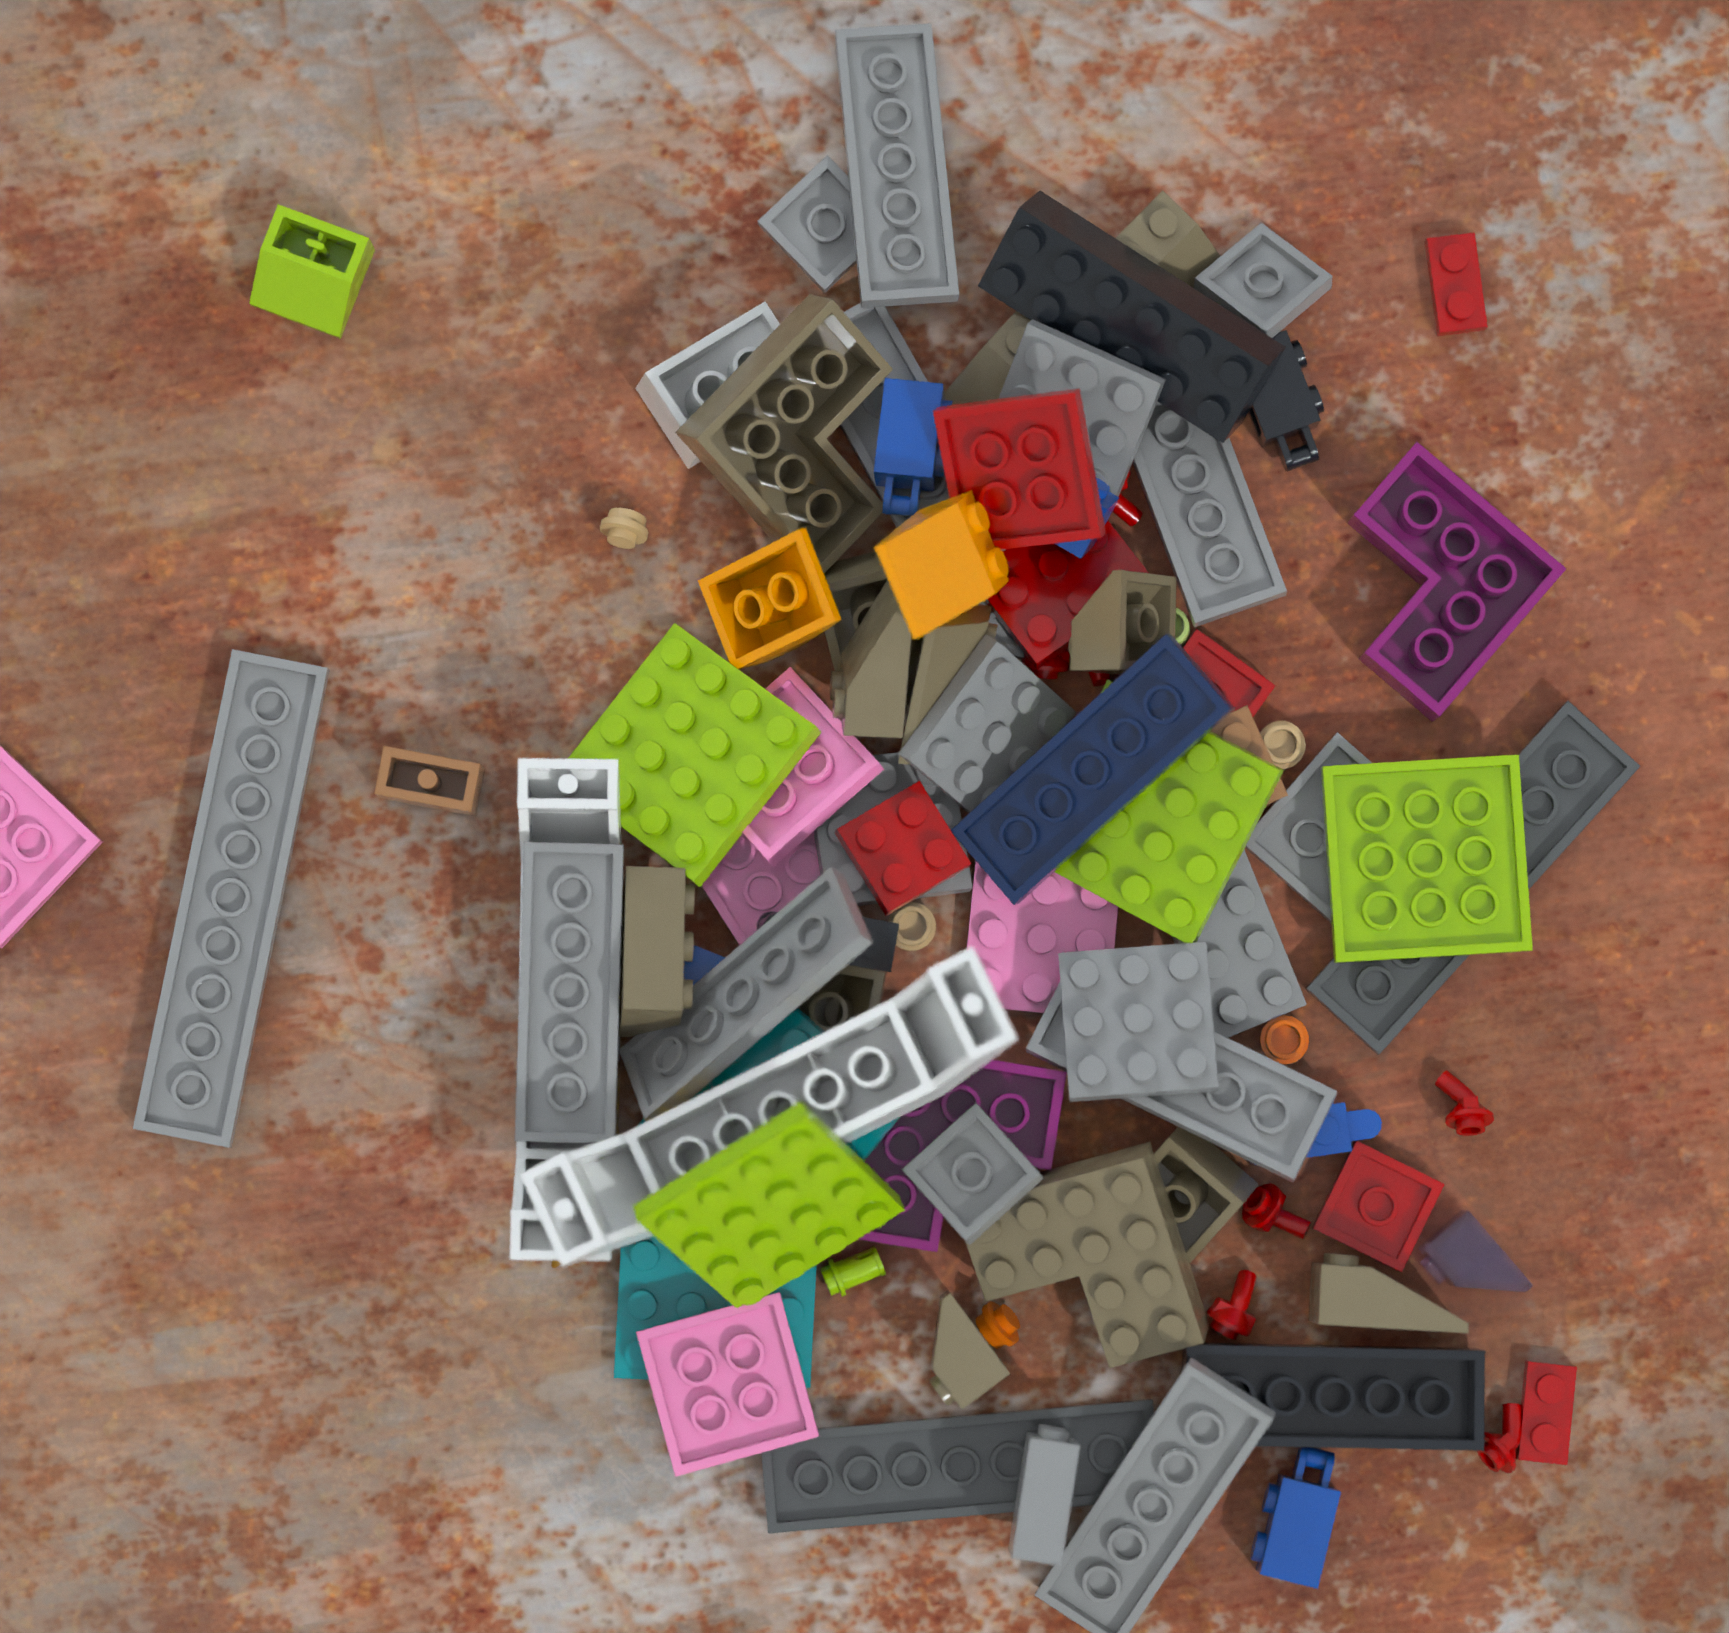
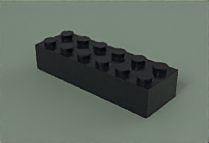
[978,191,1286,443]
[1182,1343,1485,1451]

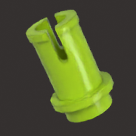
[820,1246,886,1297]

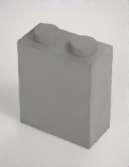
[1008,1424,1080,1566]

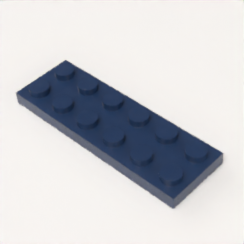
[951,634,1235,905]

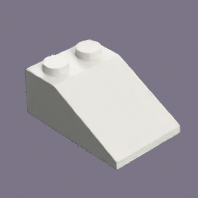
[636,302,780,469]

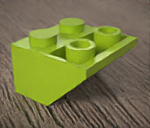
[249,204,375,339]

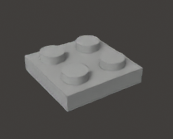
[758,155,857,294]
[1194,223,1333,338]
[902,1103,1044,1245]

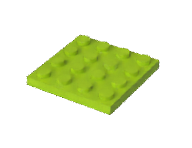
[568,623,821,887]
[1055,679,1284,943]
[1321,754,1533,963]
[633,1101,905,1308]

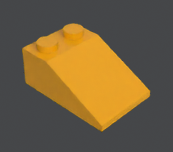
[875,491,1009,639]
[698,527,842,670]

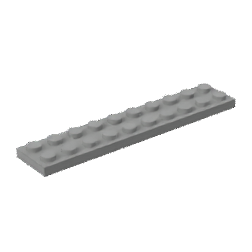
[133,649,330,1148]

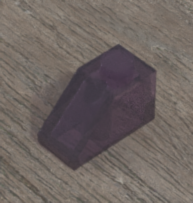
[1418,1210,1533,1292]

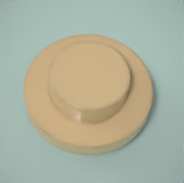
[600,508,649,549]
[1260,721,1306,770]
[888,902,936,951]

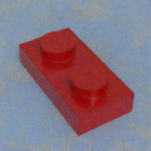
[1425,232,1488,336]
[1516,1361,1577,1465]

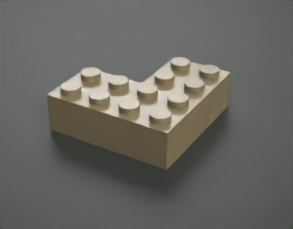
[675,294,893,573]
[965,1142,1209,1368]

